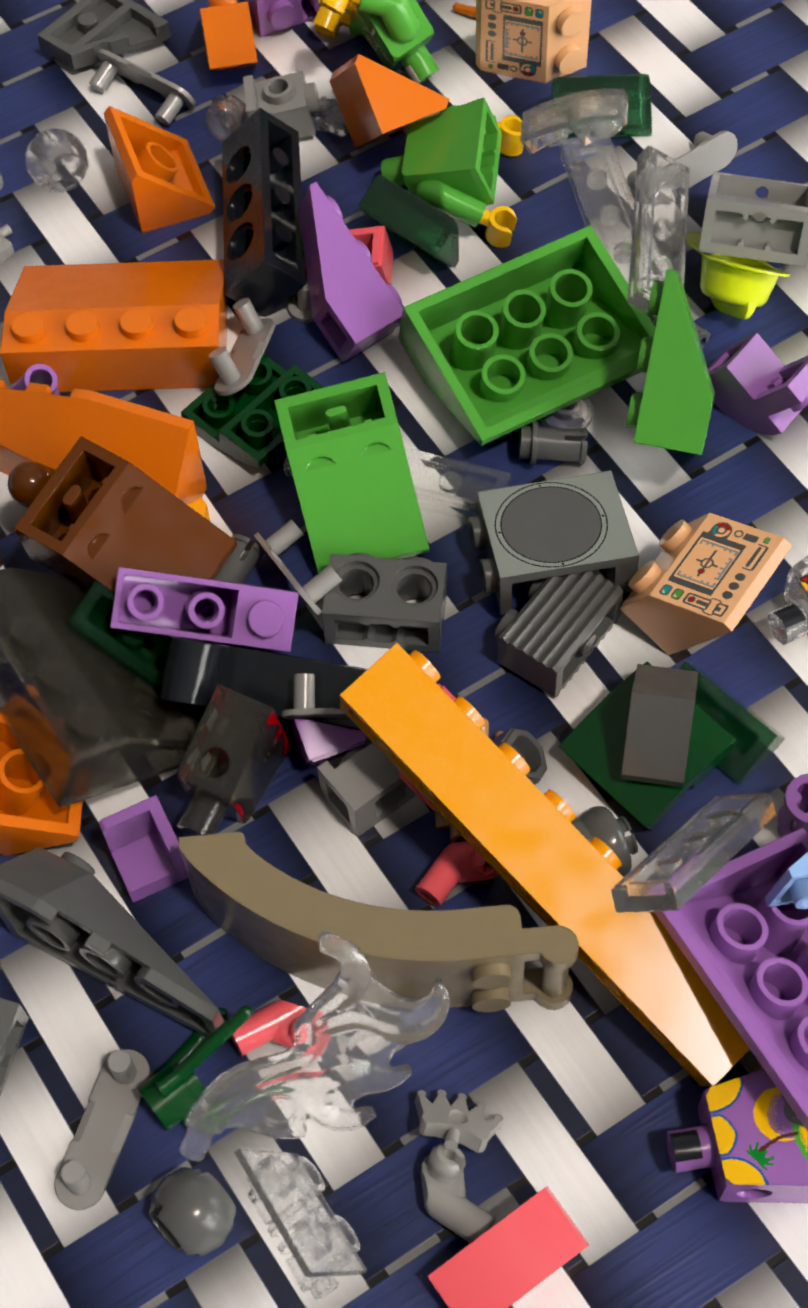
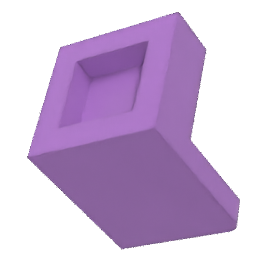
[99,795,188,903]

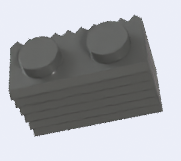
[494,571,624,698]

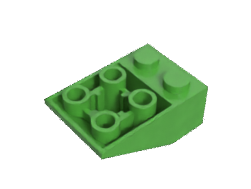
[626,269,715,455]
[274,372,430,574]

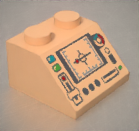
[476,0,592,83]
[619,513,792,655]

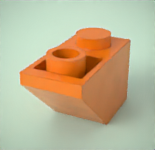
[200,0,258,72]

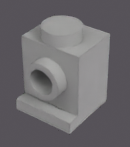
[243,71,321,138]
[317,742,416,837]

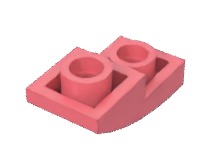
[427,1186,589,1308]

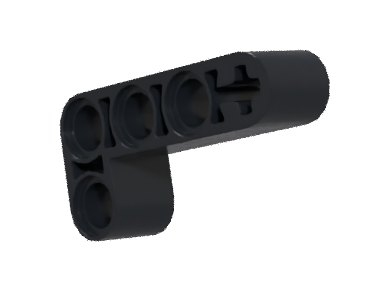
[160,636,367,731]

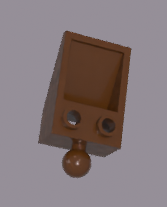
[8,436,237,637]

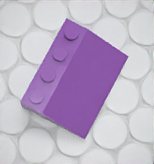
[648,828,808,1131]

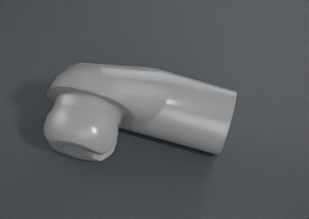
[420,1143,496,1243]

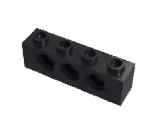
[222,108,306,317]

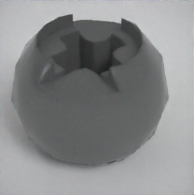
[149,1167,236,1256]

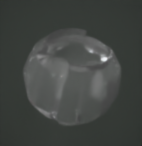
[24,128,89,193]

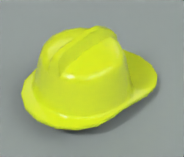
[684,231,790,320]

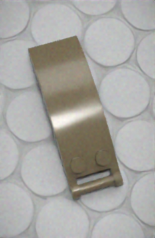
[179,832,579,1012]

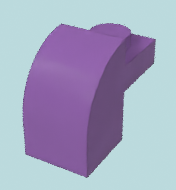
[708,333,808,435]

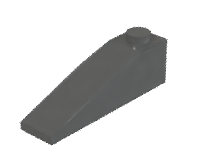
[0,847,225,1045]

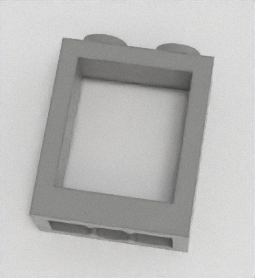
[698,171,808,267]

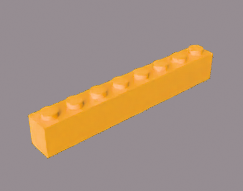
[340,643,750,1086]

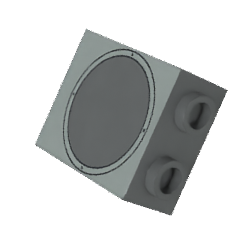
[469,470,639,615]

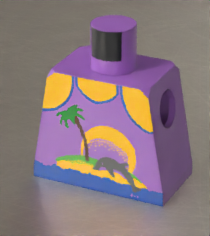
[666,1069,808,1203]

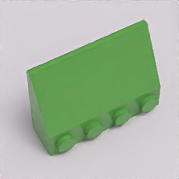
[398,225,655,446]

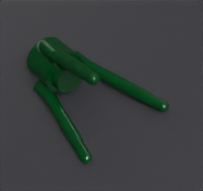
[137,1005,310,1132]

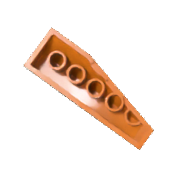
[0,379,207,505]

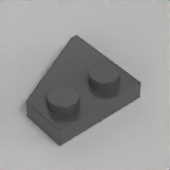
[37,0,171,70]

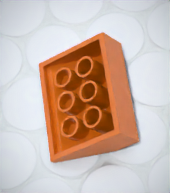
[0,259,228,392]

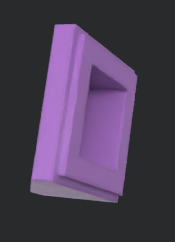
[291,718,367,768]

